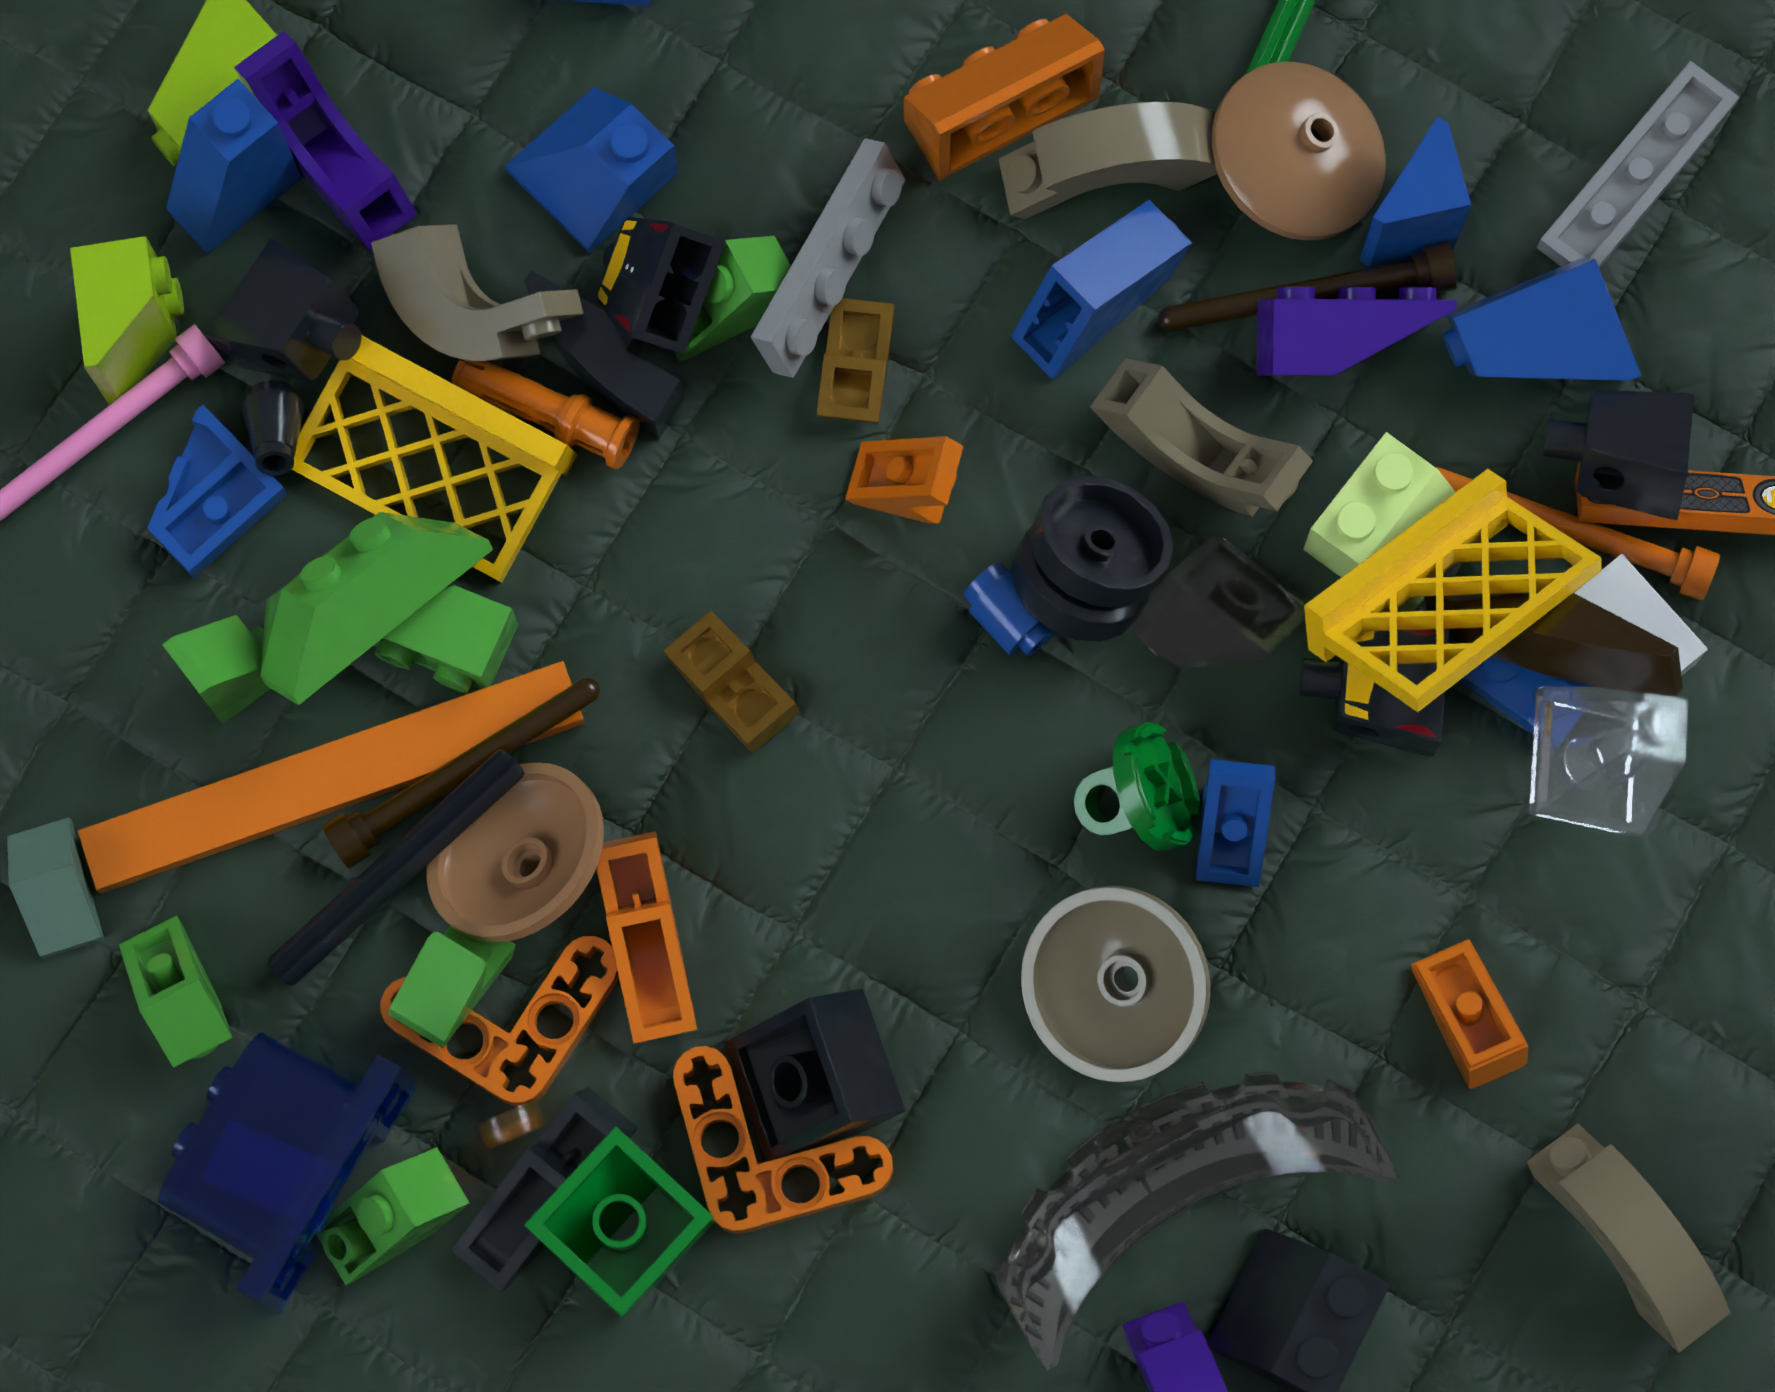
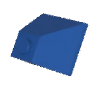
[504,86,679,253]

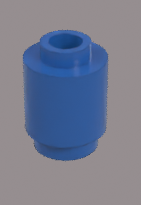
[963,562,1055,656]

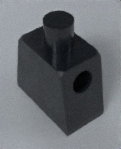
[205,238,362,382]
[1543,390,1694,520]

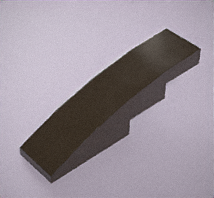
[1424,574,1683,697]

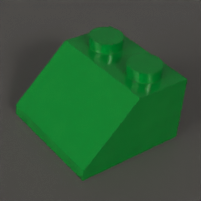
[524,1127,714,1321]

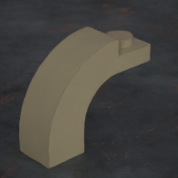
[998,102,1218,219]
[371,224,583,361]
[1090,358,1313,517]
[1527,1123,1731,1353]

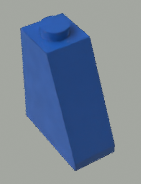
[166,79,302,255]
[1011,200,1192,380]
[1442,257,1642,381]

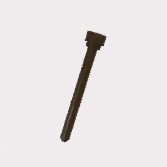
[1158,241,1457,331]
[322,678,600,869]

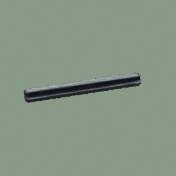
[268,749,525,986]

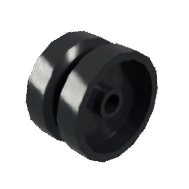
[1011,476,1174,642]

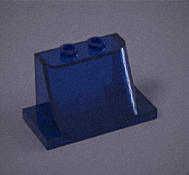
[158,1032,417,1313]

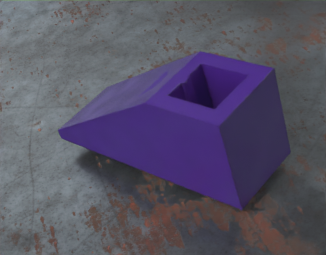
[1257,287,1457,376]

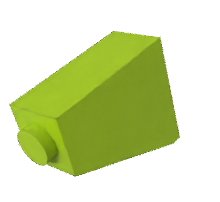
[148,0,277,166]

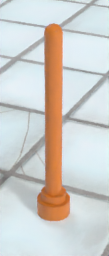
[1435,467,1721,602]

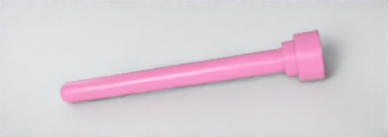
[0,324,225,521]

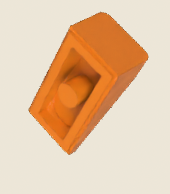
[1411,939,1529,1089]

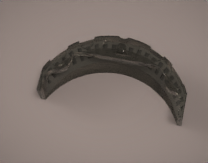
[996,1072,1399,1372]

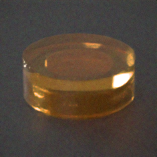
[477,1100,546,1149]

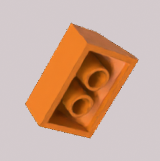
[904,14,1105,181]

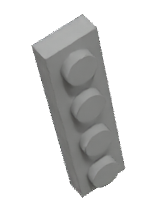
[1537,61,1740,269]
[750,138,905,378]

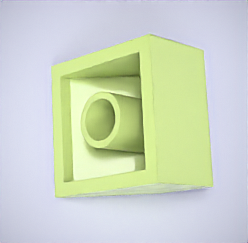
[1303,432,1456,612]

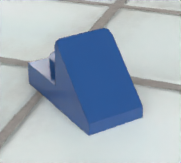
[1195,759,1275,887]

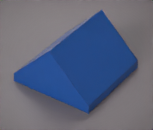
[1359,116,1471,267]

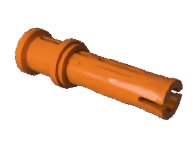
[451,360,640,470]

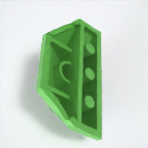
[260,512,493,705]

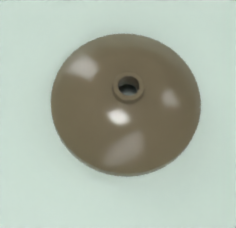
[1021,886,1210,1082]

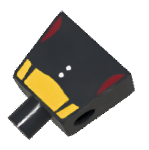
[597,217,726,354]
[1299,629,1450,756]

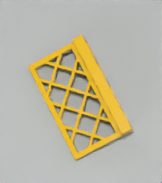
[291,335,578,583]
[1304,469,1602,712]

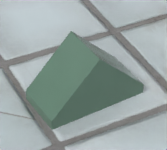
[7,817,105,959]

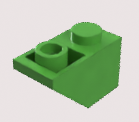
[674,236,791,361]
[373,585,519,693]
[314,1147,470,1285]

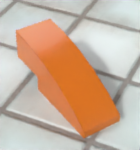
[596,831,697,1044]

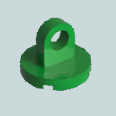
[1074,722,1200,851]

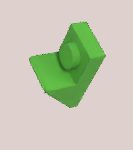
[388,926,516,1048]

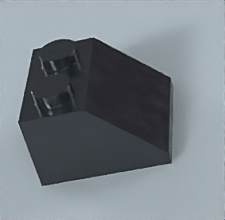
[725,988,906,1162]
[1207,1228,1391,1392]

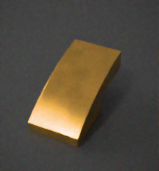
[817,298,895,424]
[663,611,800,754]

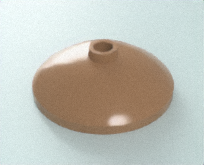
[1211,62,1386,240]
[427,762,604,942]

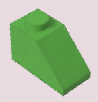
[162,615,271,724]
[119,915,233,1068]

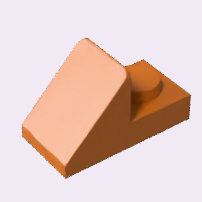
[845,436,964,524]

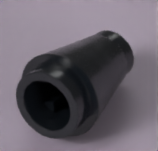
[241,380,305,476]

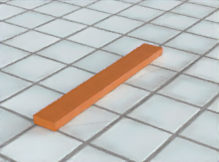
[77,661,586,894]

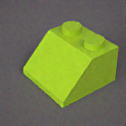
[70,236,184,405]

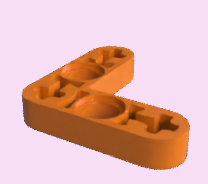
[380,936,619,1107]
[673,1046,893,1234]

